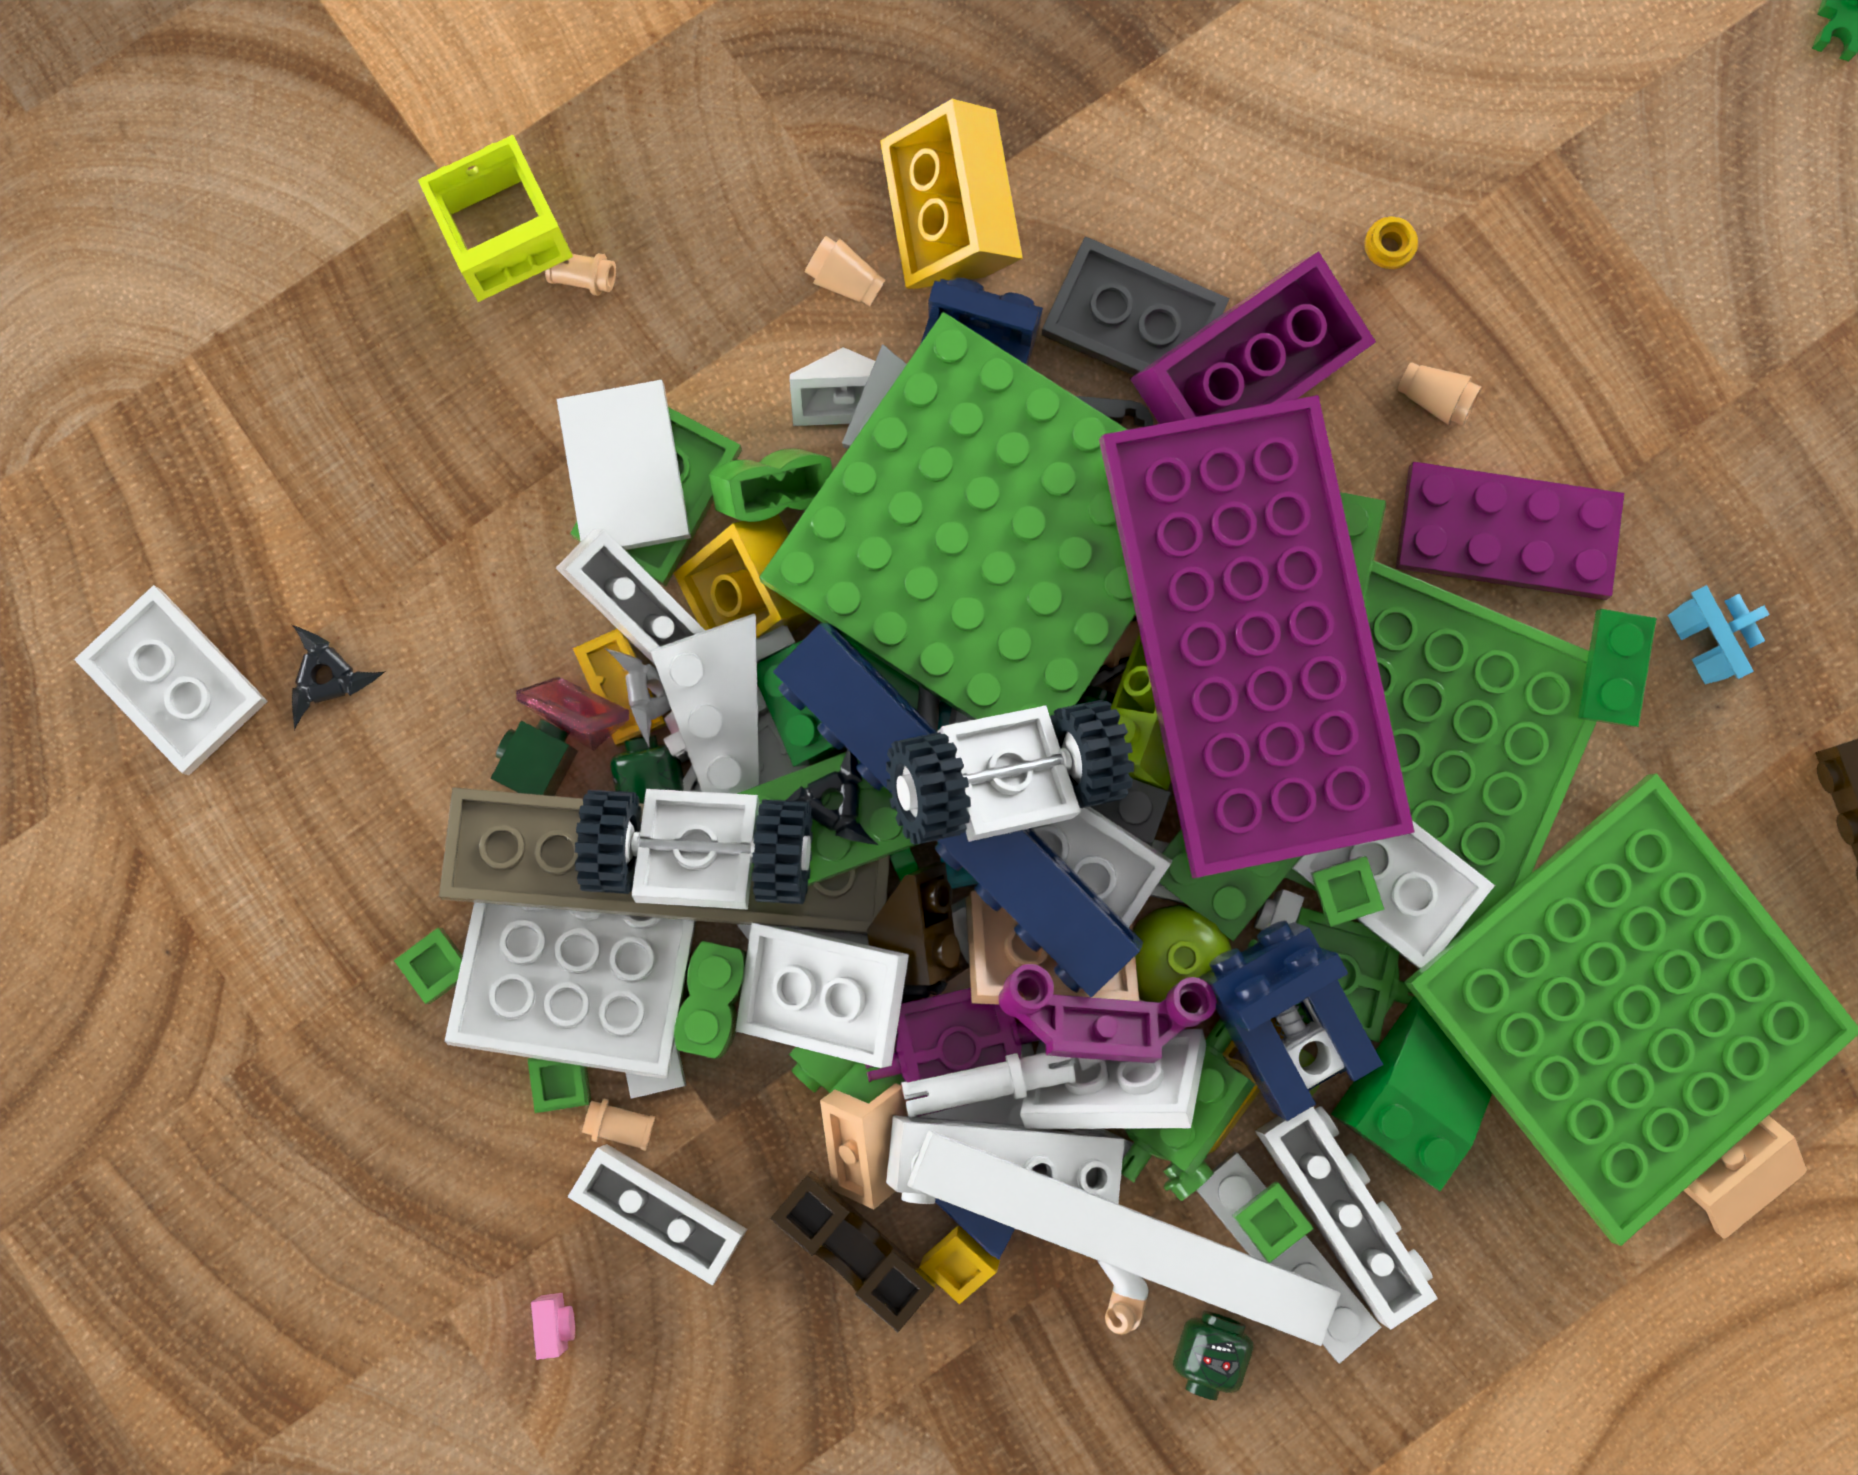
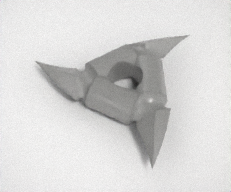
[606,649,672,746]

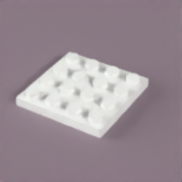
[445,902,696,1079]

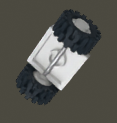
[886,700,1134,844]
[575,789,813,909]

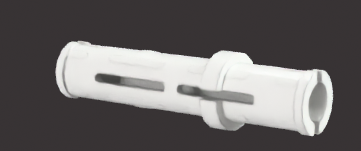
[901,1052,1075,1119]

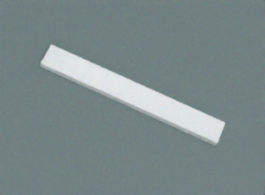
[907,1130,1341,1346]

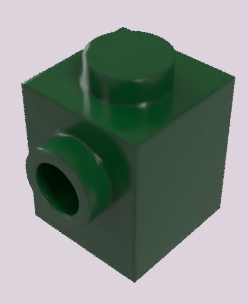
[490,719,578,796]

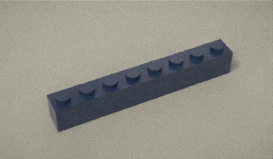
[773,623,1143,998]

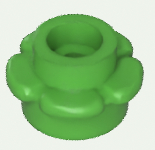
[1163,1156,1214,1201]

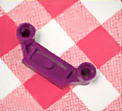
[999,964,1216,1063]

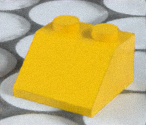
[673,514,813,639]

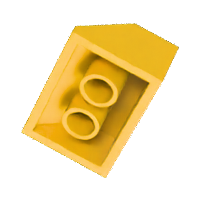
[880,99,1023,289]

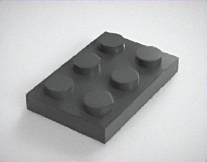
[1041,236,1230,375]

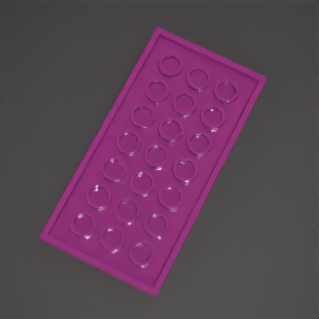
[1099,395,1415,878]

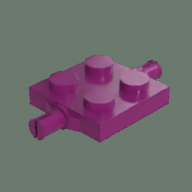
[864,988,1040,1117]

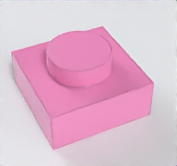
[531,1293,575,1360]

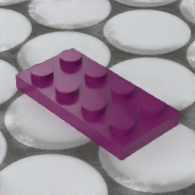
[1395,461,1624,600]

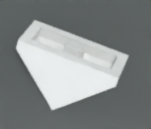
[790,347,875,426]

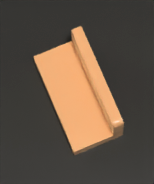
[820,1083,908,1210]
[1684,1115,1807,1239]

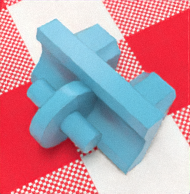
[1668,585,1770,684]

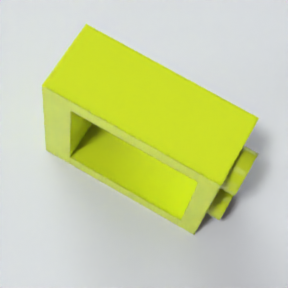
[418,135,573,302]

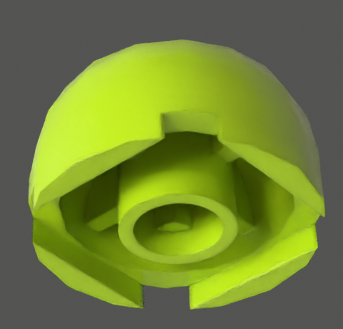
[1133,904,1231,1009]

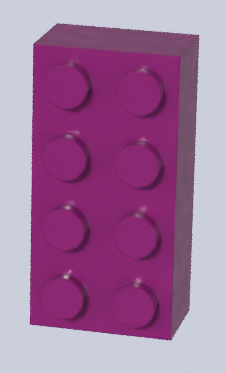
[1130,251,1376,424]

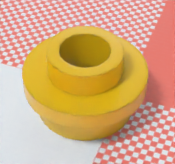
[1364,216,1418,269]

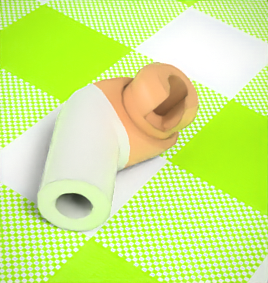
[1098,1261,1149,1335]

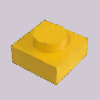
[919,1225,1000,1304]

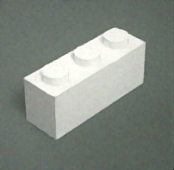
[556,529,706,665]
[568,1144,748,1285]

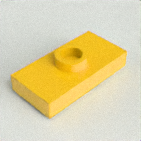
[573,629,667,747]

